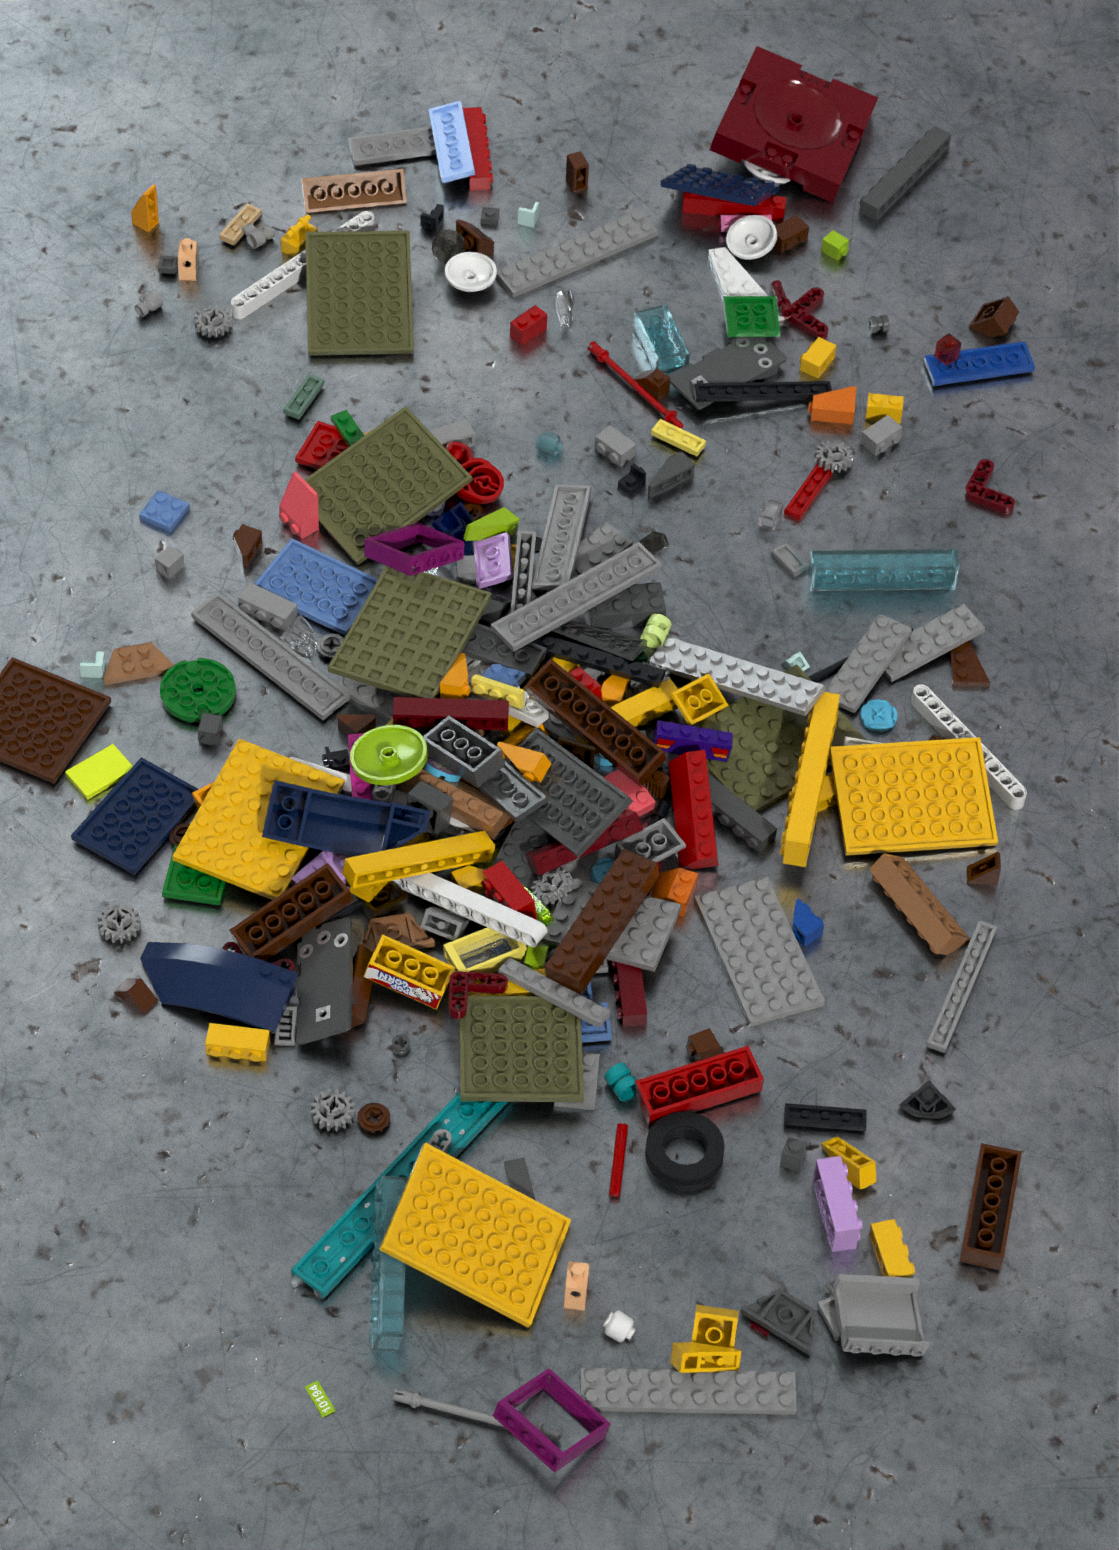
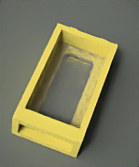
[443,927,527,985]

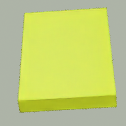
[65,744,133,800]

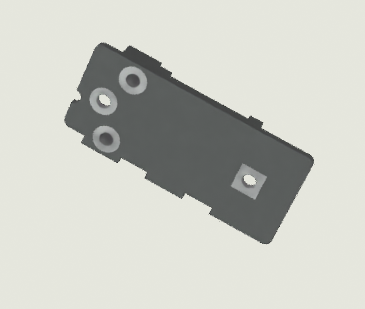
[668,337,787,409]
[296,917,357,1045]

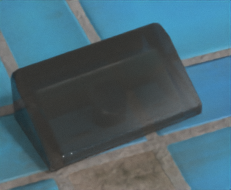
[637,531,669,556]

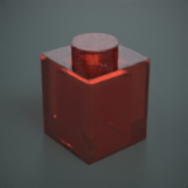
[934,333,962,365]

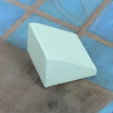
[782,651,810,671]

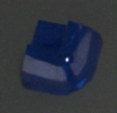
[431,502,474,545]

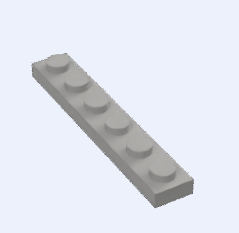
[498,958,610,1028]

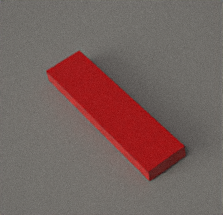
[784,463,833,521]

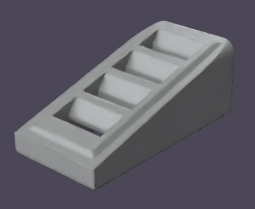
[274,1006,297,1046]

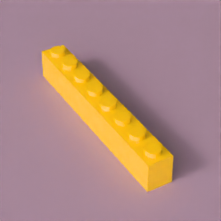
[342,831,495,889]

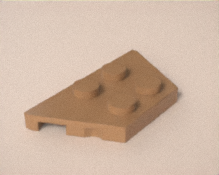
[103,642,174,685]
[362,913,435,953]

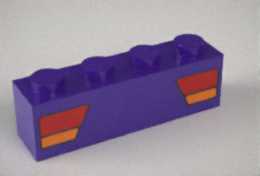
[653,720,733,762]

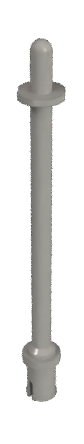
[393,1387,561,1440]

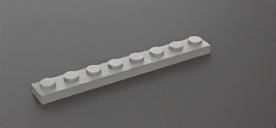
[926,920,997,1053]

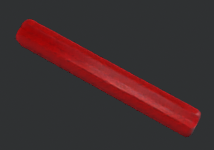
[609,1123,628,1197]

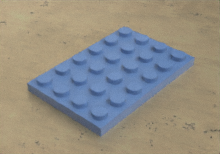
[254,538,378,636]

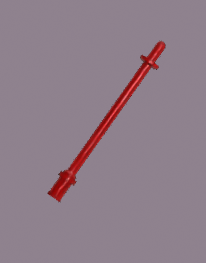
[587,341,683,429]

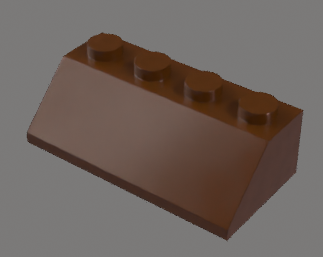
[321,944,373,1028]

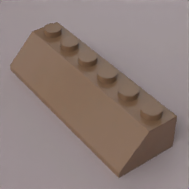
[301,169,407,213]
[396,766,511,839]
[869,853,971,955]

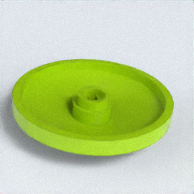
[350,725,428,785]

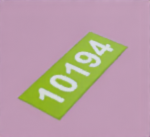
[305,1380,336,1418]

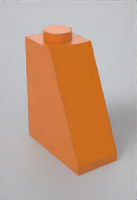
[808,386,856,424]

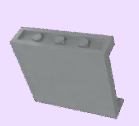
[832,1274,930,1356]

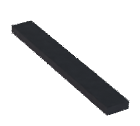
[693,381,832,402]

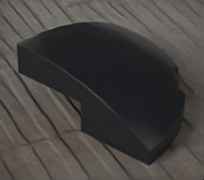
[899,1080,957,1119]

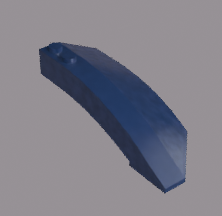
[262,780,430,856]
[140,942,298,1034]

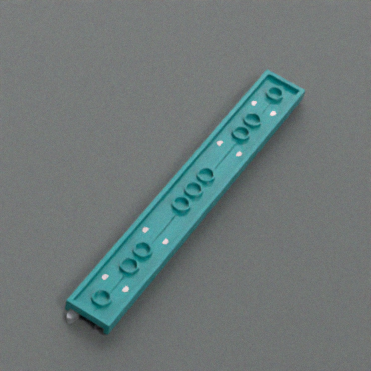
[291,1091,508,1299]

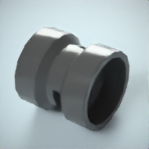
[868,315,889,334]

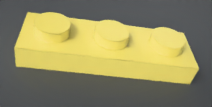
[651,419,706,456]
[471,674,525,709]

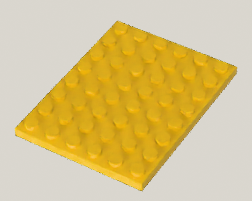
[829,737,998,856]
[172,738,345,900]
[379,1142,571,1327]

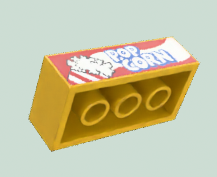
[363,934,456,1010]

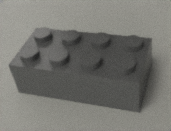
[588,582,666,629]
[423,716,505,788]

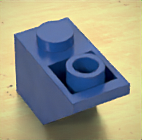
[792,898,824,947]

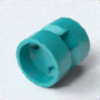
[604,1062,637,1101]

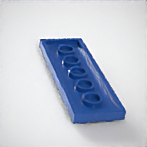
[924,341,1035,386]

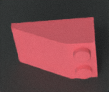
[279,472,319,540]
[604,769,656,820]

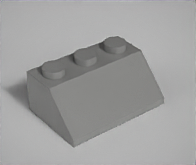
[615,818,686,862]

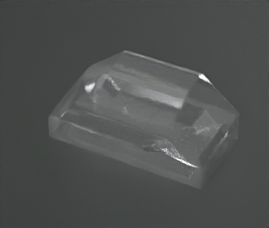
[555,289,575,328]

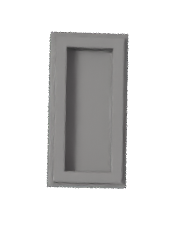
[771,543,808,578]

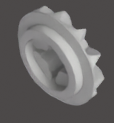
[317,634,344,660]

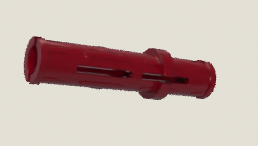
[771,280,793,319]

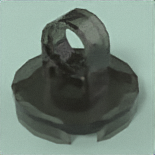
[432,229,465,264]

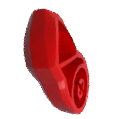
[446,441,504,504]

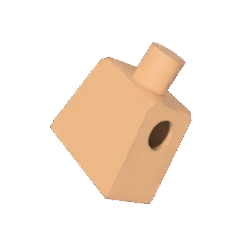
[178,238,199,281]
[564,1261,590,1311]

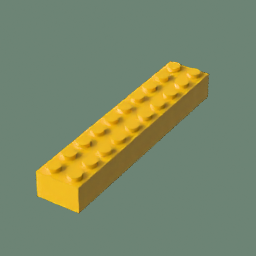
[780,692,840,867]

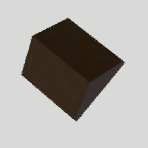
[356,881,408,921]

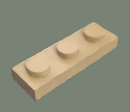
[219,203,262,246]

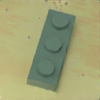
[283,374,324,419]

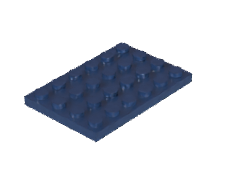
[660,164,780,206]
[71,757,198,875]

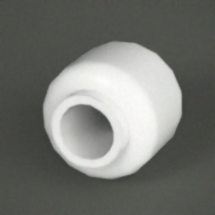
[603,1310,636,1342]

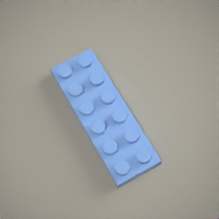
[428,101,476,183]

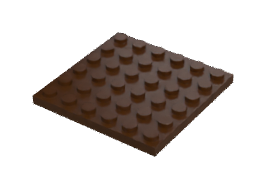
[0,657,111,784]

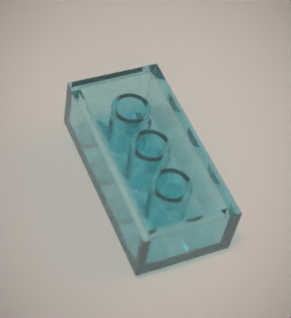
[633,304,690,373]

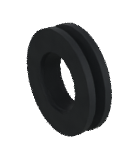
[645,1111,725,1189]

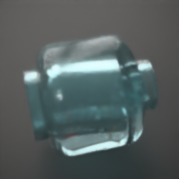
[536,431,563,457]

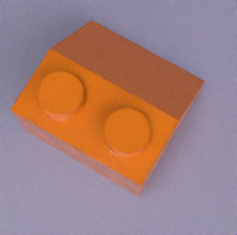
[650,868,698,917]

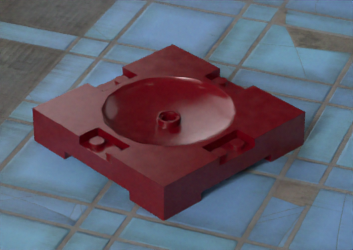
[709,46,879,203]

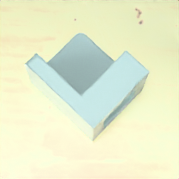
[518,202,539,228]
[80,651,105,678]

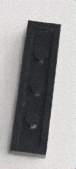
[784,1103,867,1131]

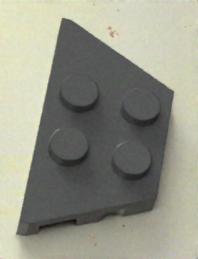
[740,1288,816,1355]

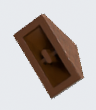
[338,714,376,737]
[967,852,1001,885]
[114,978,158,1015]

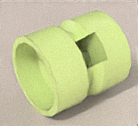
[640,614,672,649]

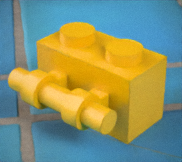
[280,214,318,257]

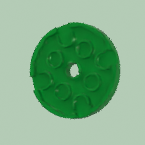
[160,658,236,722]

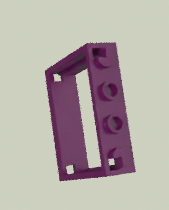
[364,522,464,576]
[493,1368,611,1473]

